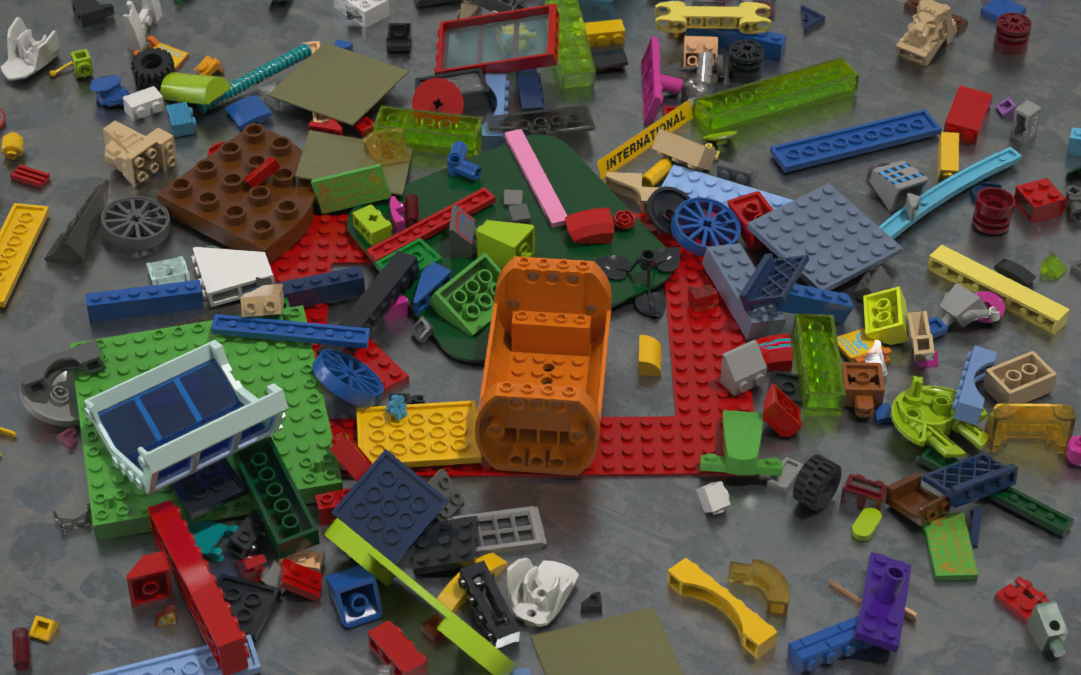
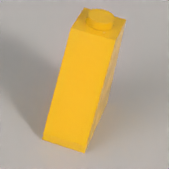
[937,132,959,179]

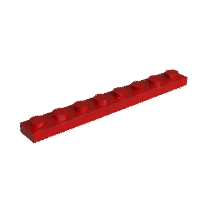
[367,187,496,262]

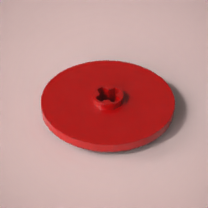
[412,78,464,130]

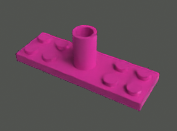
[641,36,683,125]

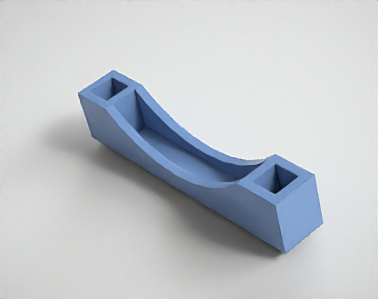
[482,73,509,149]
[952,345,997,425]

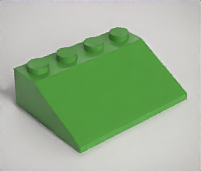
[428,252,501,336]

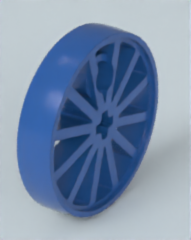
[671,197,741,257]
[312,349,384,407]

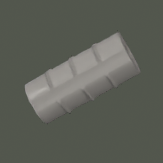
[696,52,713,88]

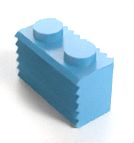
[166,102,197,138]

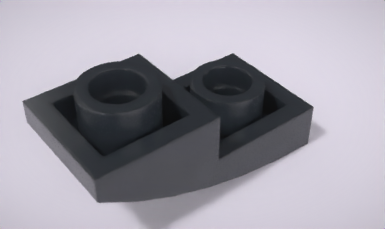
[993,259,1037,287]

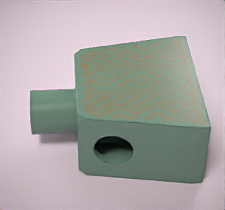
[1026,600,1068,657]

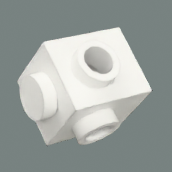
[696,481,730,515]

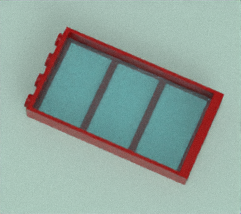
[434,3,560,76]

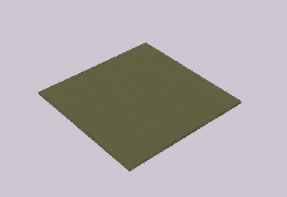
[267,43,409,126]
[295,130,413,196]
[531,607,684,675]

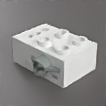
[334,0,390,28]

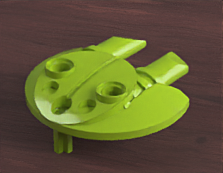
[891,376,989,458]

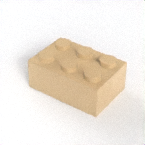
[652,129,717,172]
[983,351,1057,411]

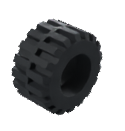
[131,47,176,91]
[793,454,842,511]

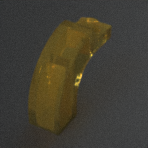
[728,558,790,617]

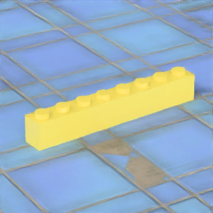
[927,245,1070,335]

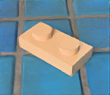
[279,550,325,573]

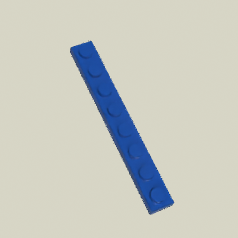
[211,314,370,348]

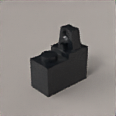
[71,0,114,28]

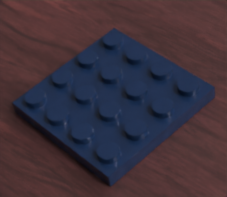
[331,449,449,565]

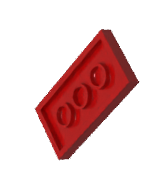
[352,338,409,396]

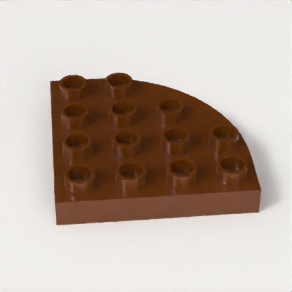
[156,123,318,265]

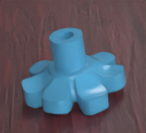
[386,394,407,420]

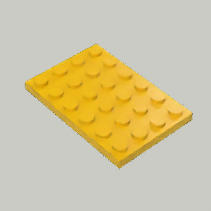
[356,400,482,467]

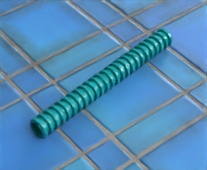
[197,43,312,113]

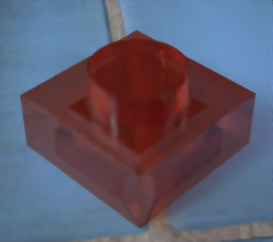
[421,613,445,642]

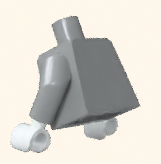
[940,283,1000,328]

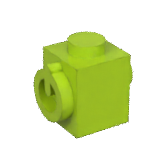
[70,49,93,78]

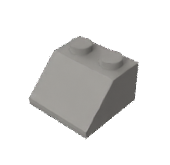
[720,340,767,396]

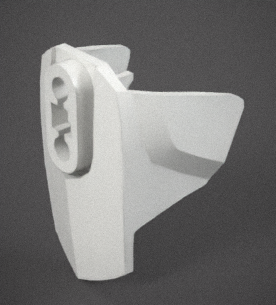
[1,17,61,81]
[507,558,579,627]

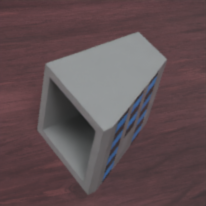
[869,160,929,212]

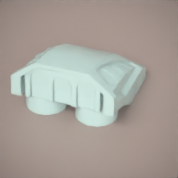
[146,256,190,285]

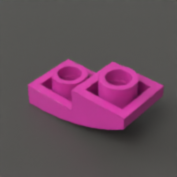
[390,196,405,234]

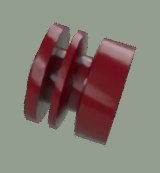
[993,12,1032,56]
[972,187,1015,235]

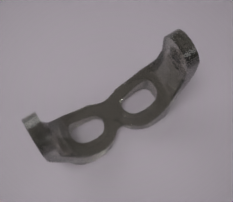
[53,503,92,531]

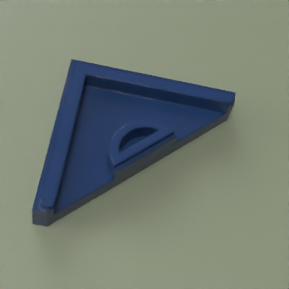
[800,5,825,34]
[970,506,982,546]

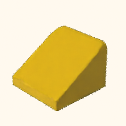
[29,615,60,642]

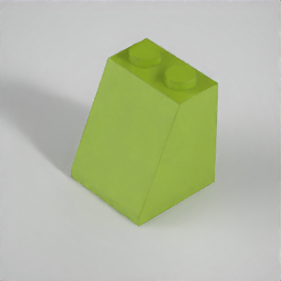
[476,220,535,269]

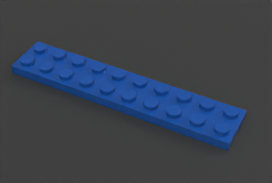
[770,109,942,173]

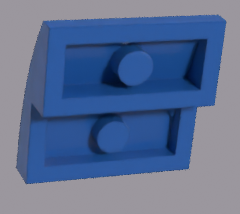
[225,95,273,130]

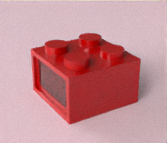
[1014,178,1066,224]

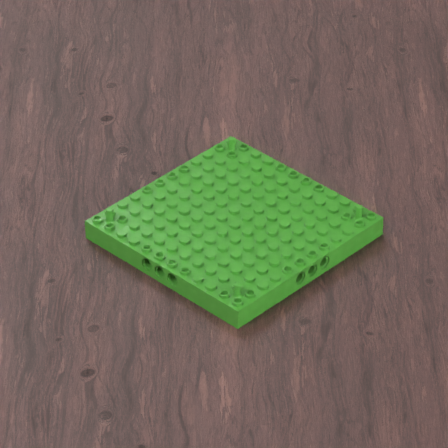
[70,305,343,541]

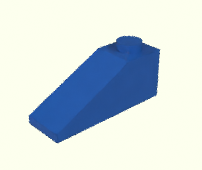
[413,262,451,316]

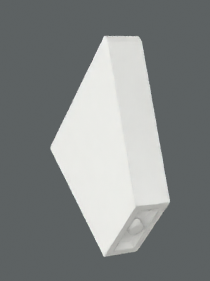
[191,247,275,307]

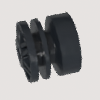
[728,40,764,84]

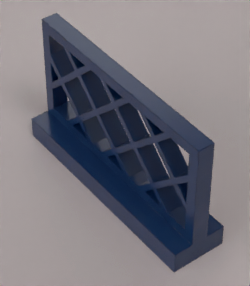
[739,253,809,312]
[922,452,1018,508]

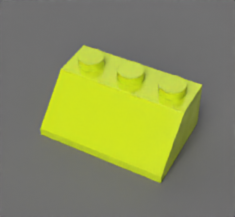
[863,286,909,345]

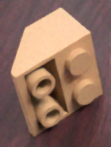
[683,36,718,71]

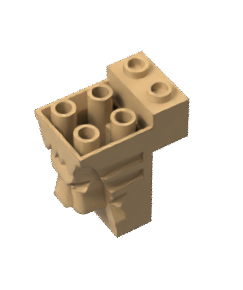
[896,0,957,67]
[103,120,177,187]

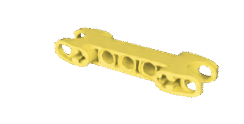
[655,1,771,34]

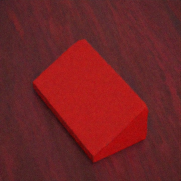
[244,157,281,188]

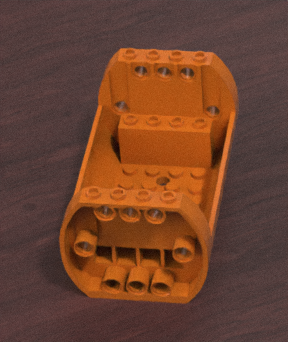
[475,256,612,475]

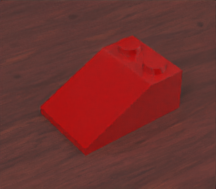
[727,191,774,251]

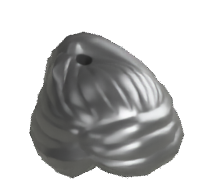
[681,78,712,102]

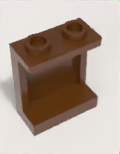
[885,472,951,526]

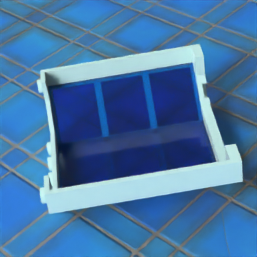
[84,340,288,495]

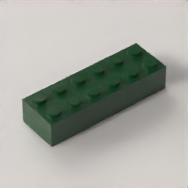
[232,437,320,559]

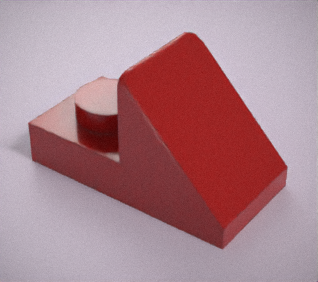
[308,118,343,136]
[234,554,267,582]

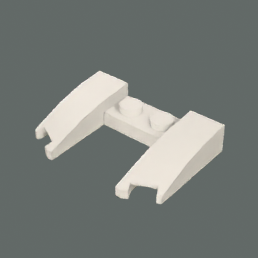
[123,0,162,51]

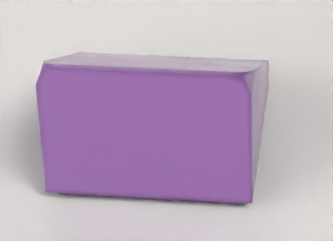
[995,96,1017,118]

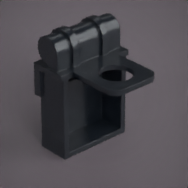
[386,23,412,52]

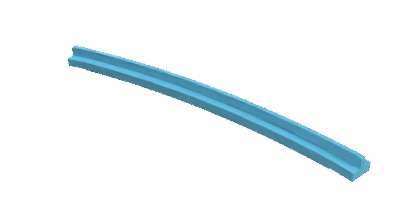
[879,147,1022,240]

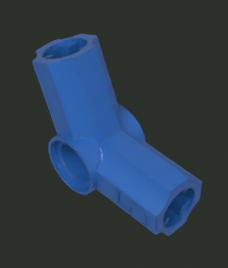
[447,141,482,181]

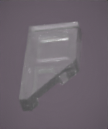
[864,340,888,376]

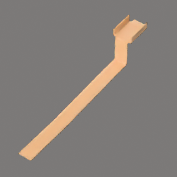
[829,579,917,622]

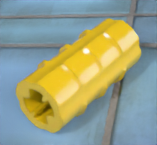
[642,158,673,187]

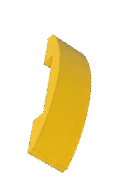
[437,553,509,613]

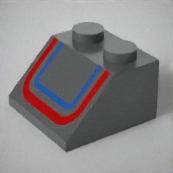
[449,205,478,258]

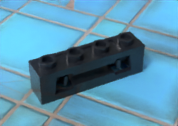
[458,560,521,649]

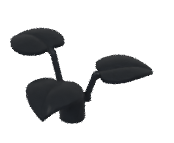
[597,247,680,316]

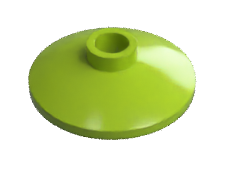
[703,131,737,145]

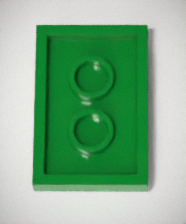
[375,238,443,280]

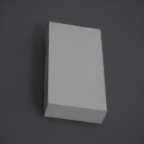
[767,457,804,494]

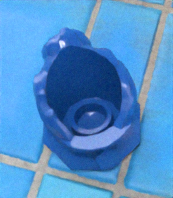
[89,75,130,107]

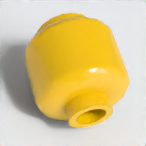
[1,132,25,159]

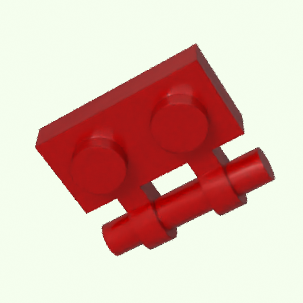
[994,576,1050,624]

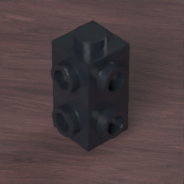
[226,509,268,559]

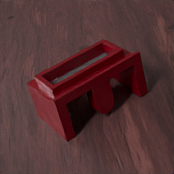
[840,474,887,512]

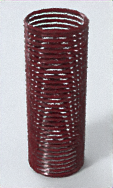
[405,194,419,227]
[12,627,30,671]

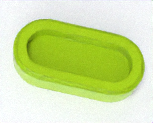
[851,508,882,541]

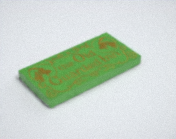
[311,163,392,214]
[923,512,978,581]

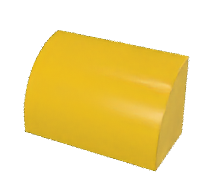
[638,335,662,376]

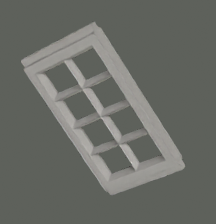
[448,506,547,557]

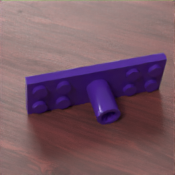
[854,552,911,652]

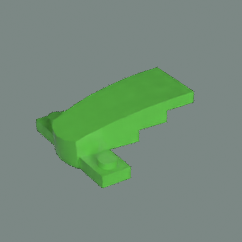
[700,410,783,476]

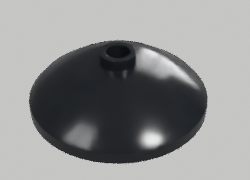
[647,187,695,237]

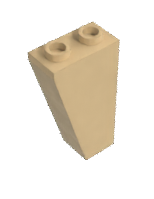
[240,284,285,317]

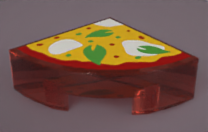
[155,604,177,626]

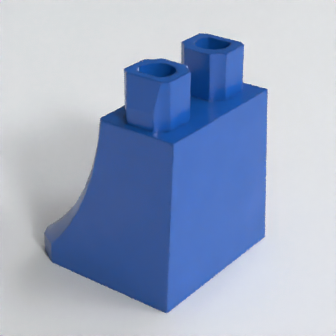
[325,565,383,628]

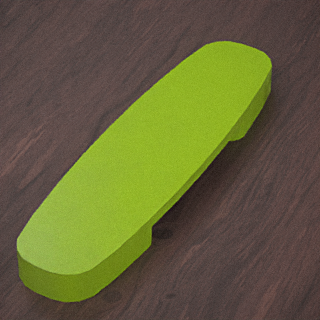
[324,518,518,675]

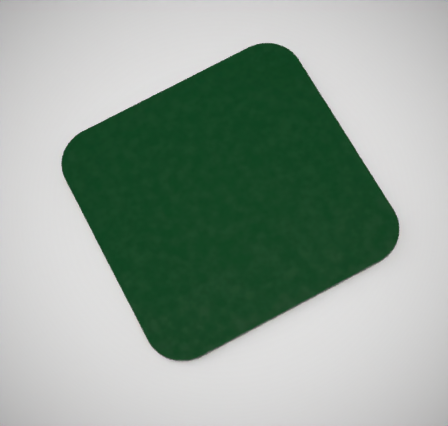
[347,135,672,363]

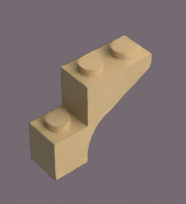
[606,172,659,213]
[907,311,935,362]

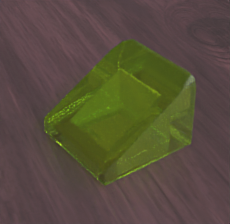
[1041,253,1067,279]

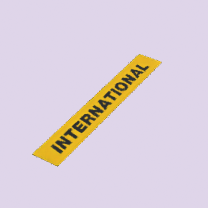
[596,100,694,180]

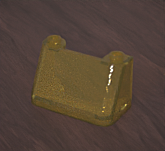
[984,403,1076,453]

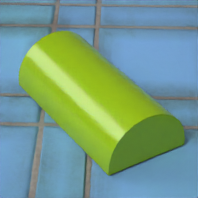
[161,72,231,105]

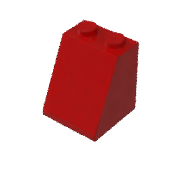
[944,85,993,145]

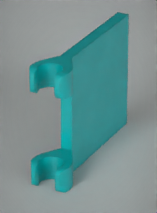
[188,520,239,563]

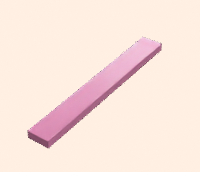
[505,129,567,228]

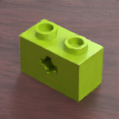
[353,204,392,246]

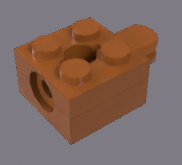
[840,362,885,418]

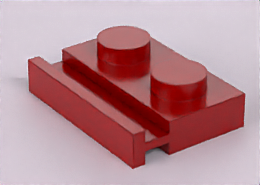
[280,558,322,602]

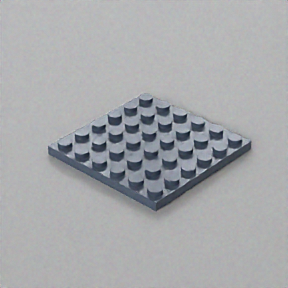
[747,183,903,290]

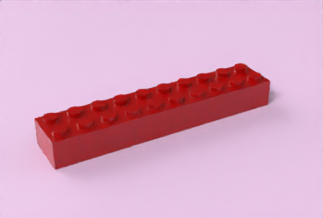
[147,499,250,675]

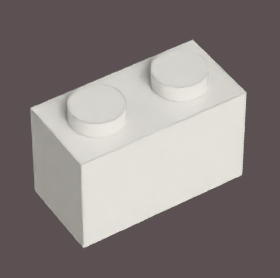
[123,86,165,121]

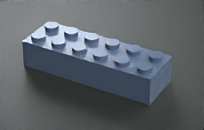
[702,243,786,340]

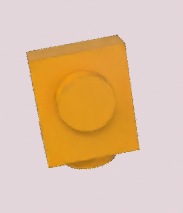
[194,55,224,76]

